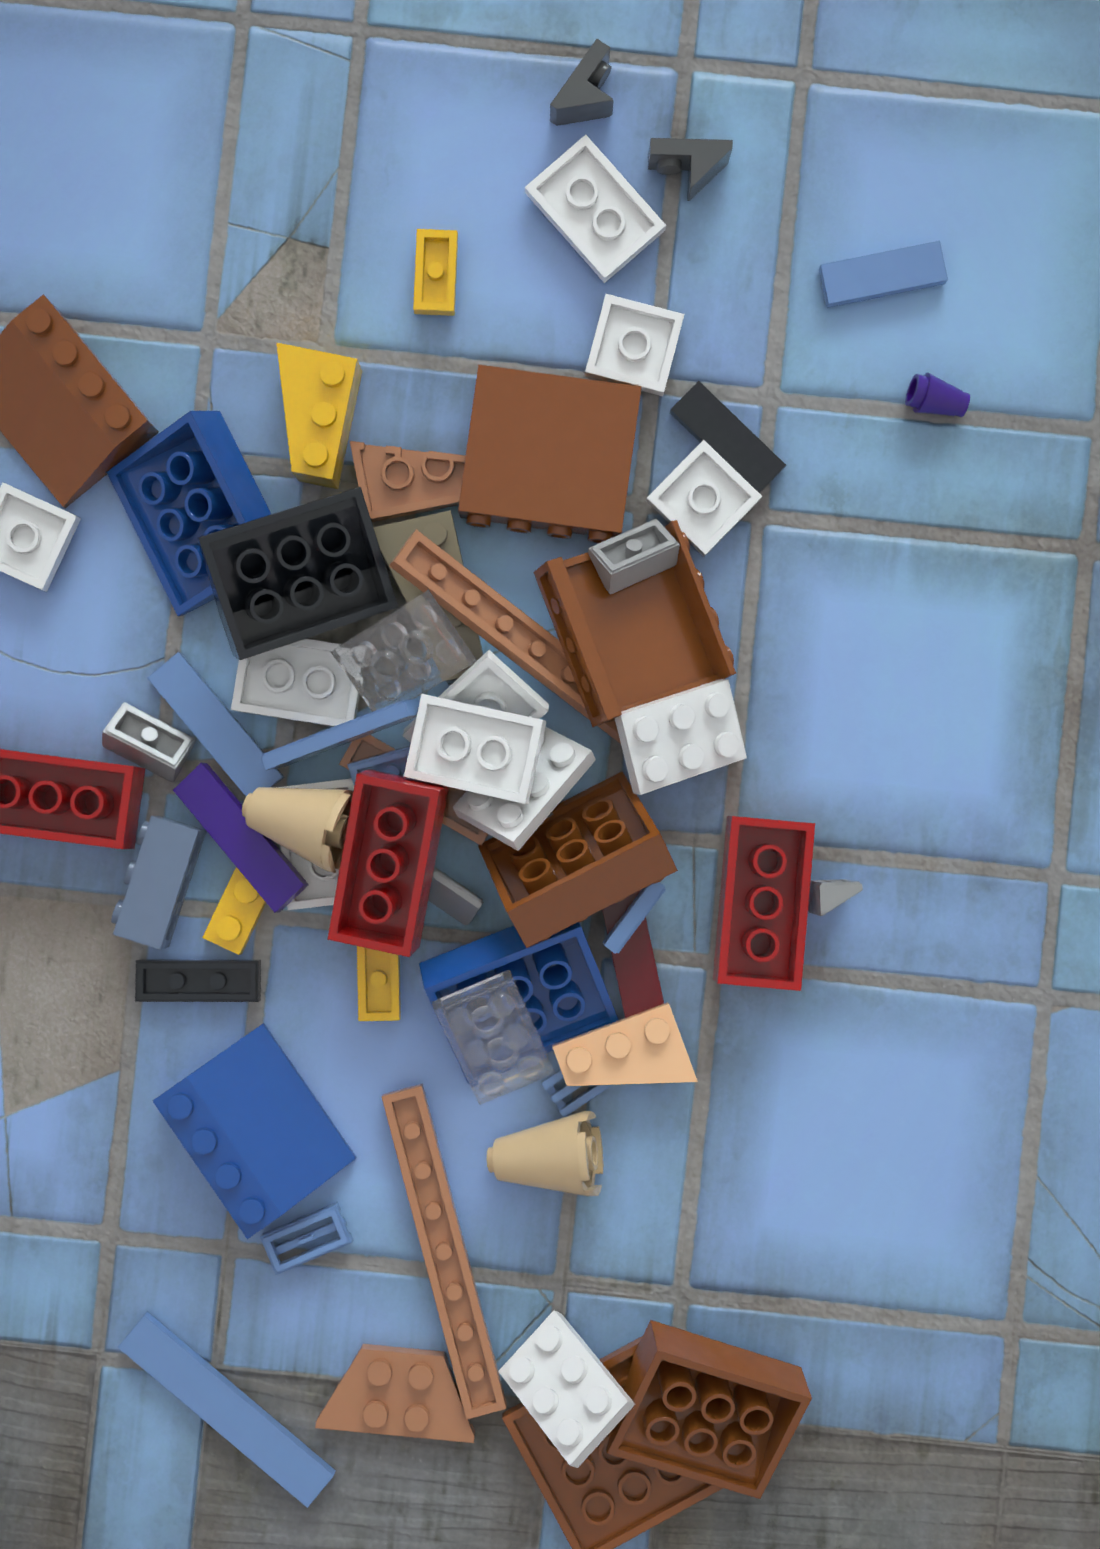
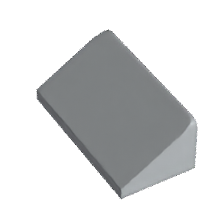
[588,519,680,594]
[102,702,196,782]
[428,866,484,925]
[808,879,863,916]

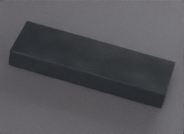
[670,381,786,493]
[135,959,261,1002]

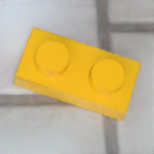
[413,229,458,316]
[202,867,266,955]
[357,946,401,1021]

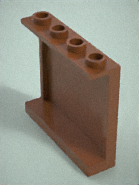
[458,364,642,544]
[533,520,736,727]

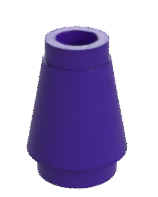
[905,372,970,417]

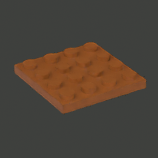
[502,1336,723,1549]

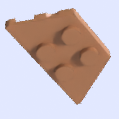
[315,1344,475,1443]

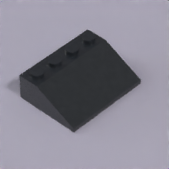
[198,487,398,660]

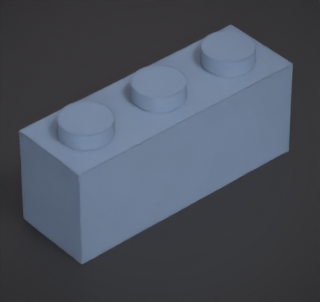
[111,816,206,950]

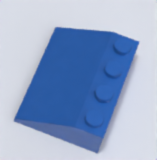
[106,411,271,616]
[419,922,619,1084]
[153,1023,357,1239]

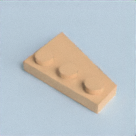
[552,1002,698,1086]

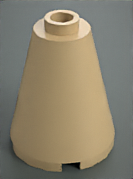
[242,787,353,873]
[487,1111,604,1197]

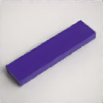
[173,762,309,913]

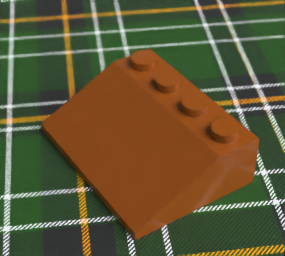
[0,294,159,508]
[478,771,678,948]
[606,1320,812,1499]

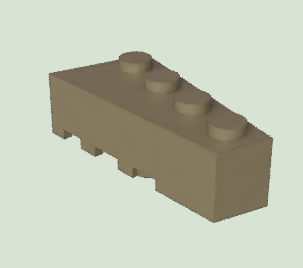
[373,510,484,685]

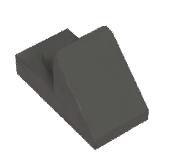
[550,39,614,126]
[648,138,733,201]

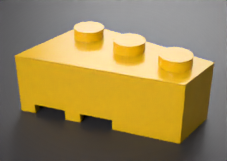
[276,342,363,489]

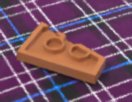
[350,441,466,522]

